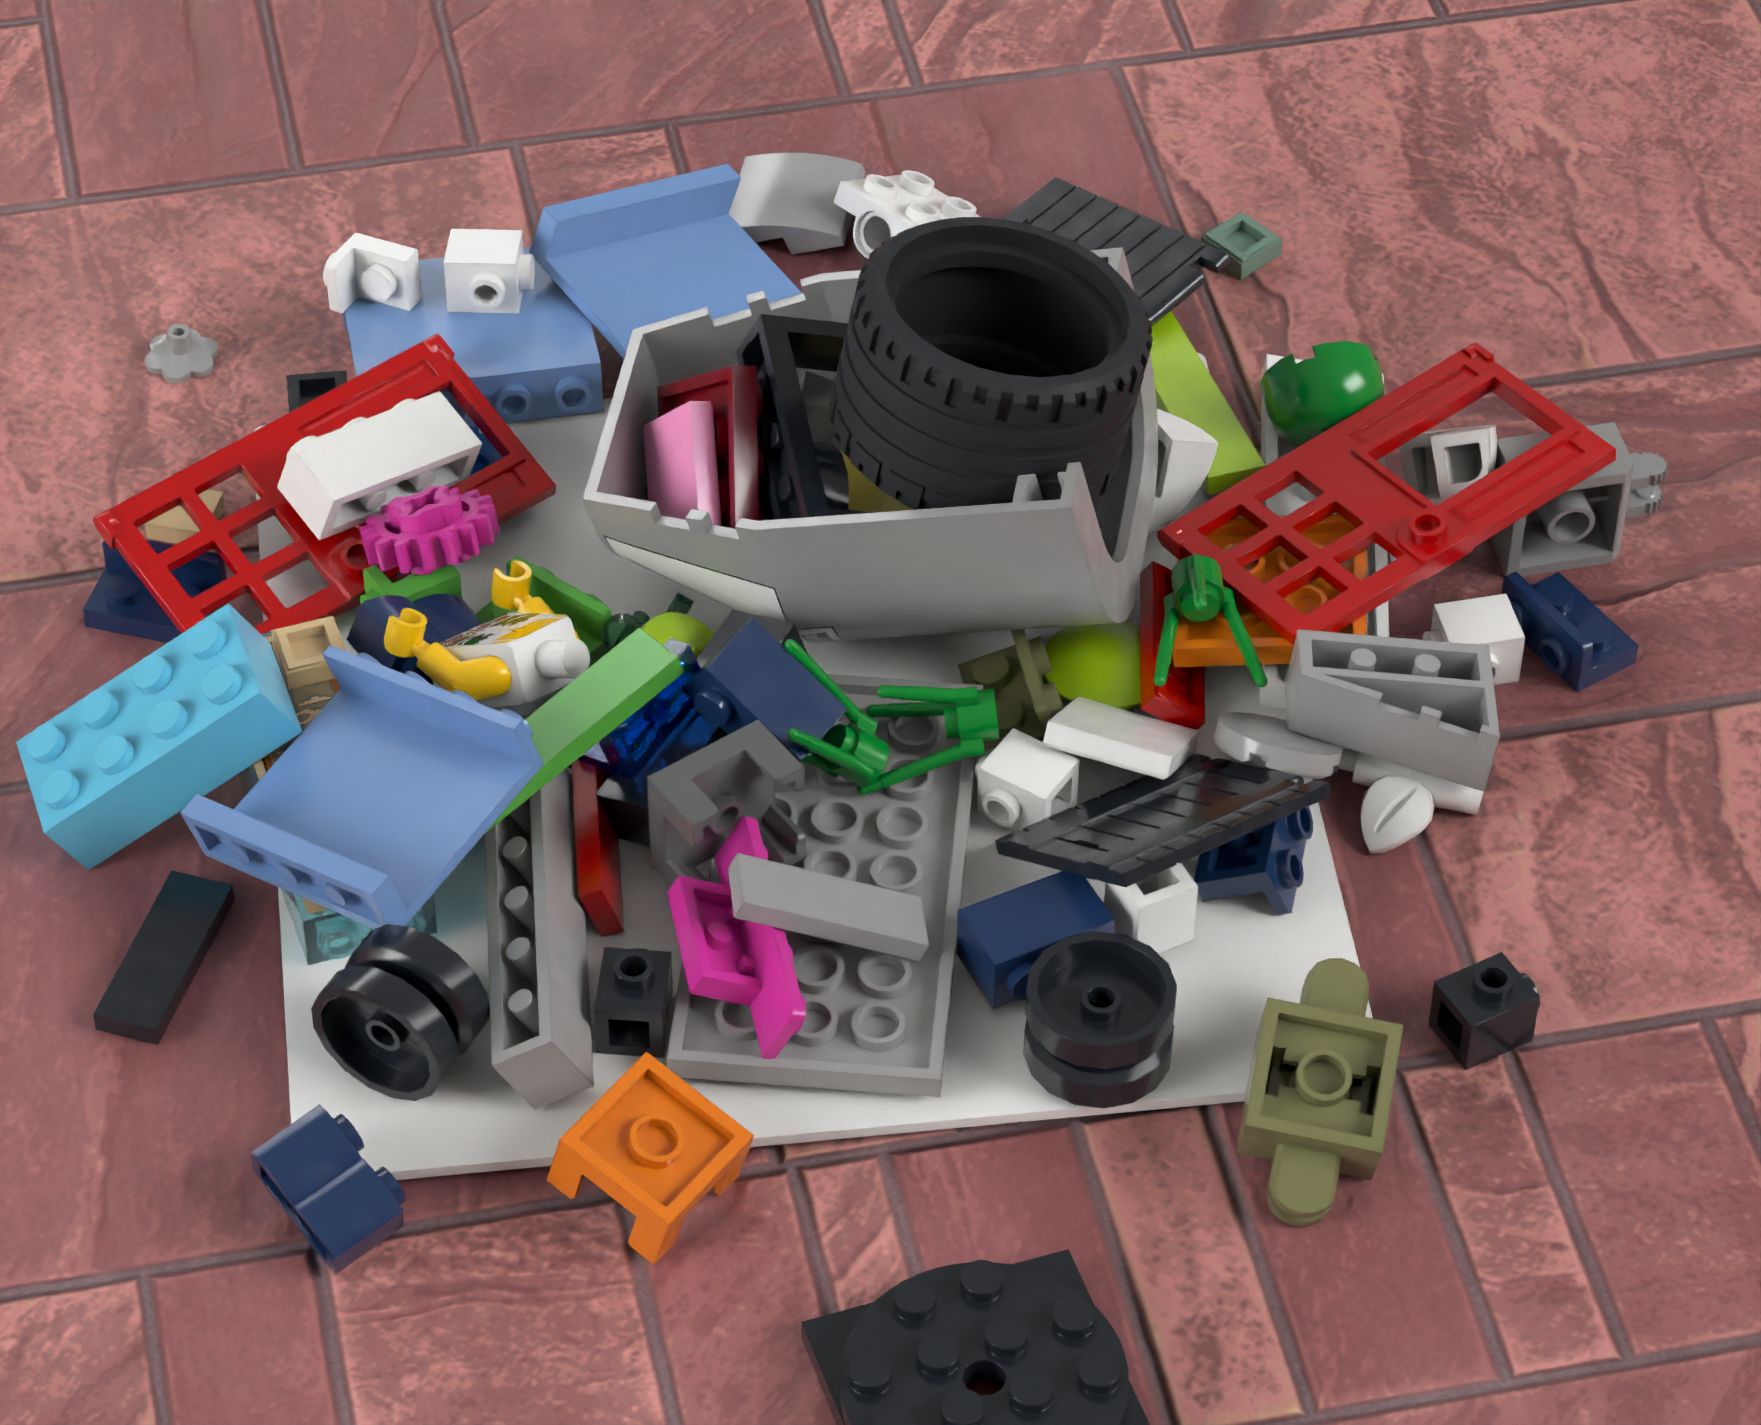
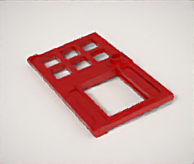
[93,333,556,637]
[1157,342,1616,646]

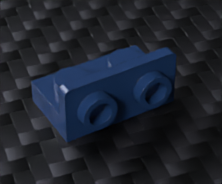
[83,540,227,643]
[1501,572,1638,693]
[1194,806,1313,915]

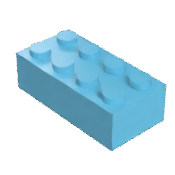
[16,603,302,871]

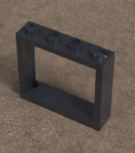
[736,314,875,520]

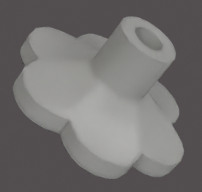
[145,324,219,384]

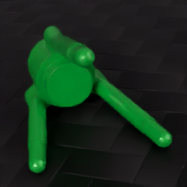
[1154,554,1268,688]
[784,639,889,788]
[857,685,1000,795]

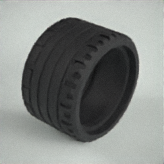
[829,217,1153,510]

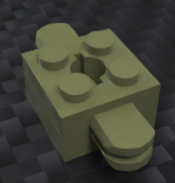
[1236,958,1404,1227]

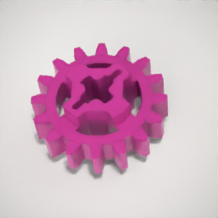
[360,485,500,575]

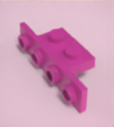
[667,816,806,1059]

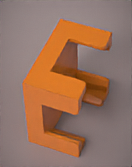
[547,1051,754,1265]

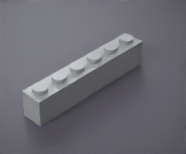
[484,769,594,1110]

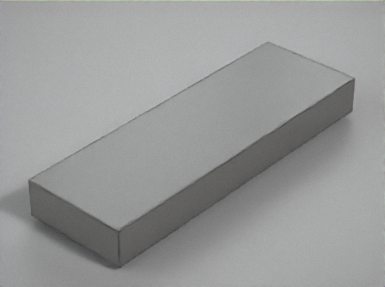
[728,853,929,961]

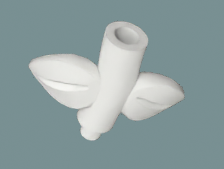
[1338,747,1484,854]

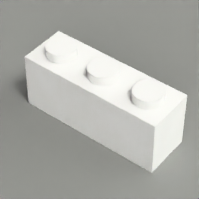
[277,391,482,540]

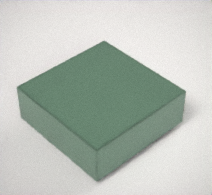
[1201,211,1283,280]

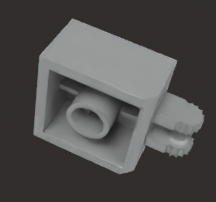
[1489,422,1668,576]

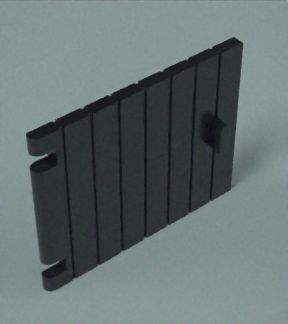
[1003,177,1230,326]
[995,754,1331,888]

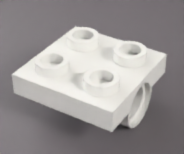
[833,170,981,259]

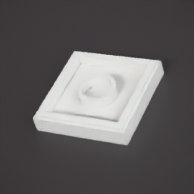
[1043,697,1200,780]

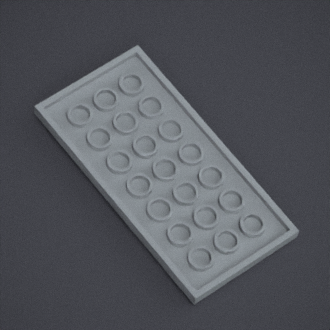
[667,674,983,1097]

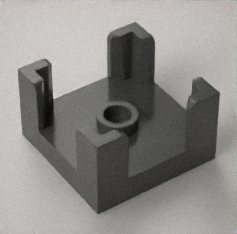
[647,720,806,888]

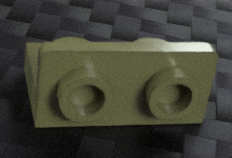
[958,629,1064,750]

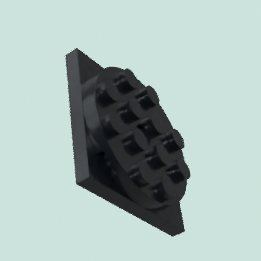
[801,1249,1150,1425]

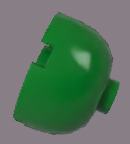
[1259,341,1385,447]

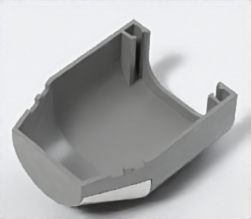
[583,247,1158,643]

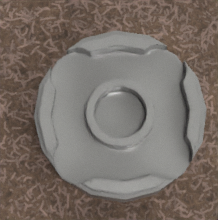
[1213,712,1344,779]

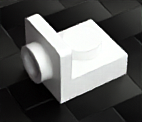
[323,232,422,313]

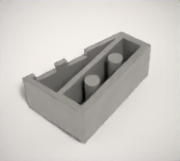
[1285,629,1500,792]

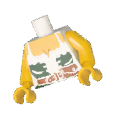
[384,560,590,708]

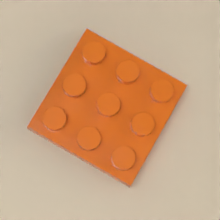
[1173,514,1368,667]

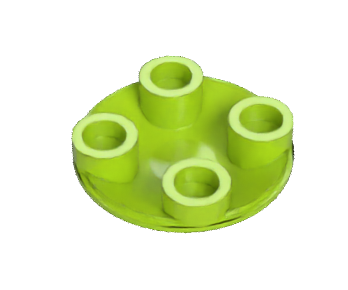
[1043,621,1141,712]

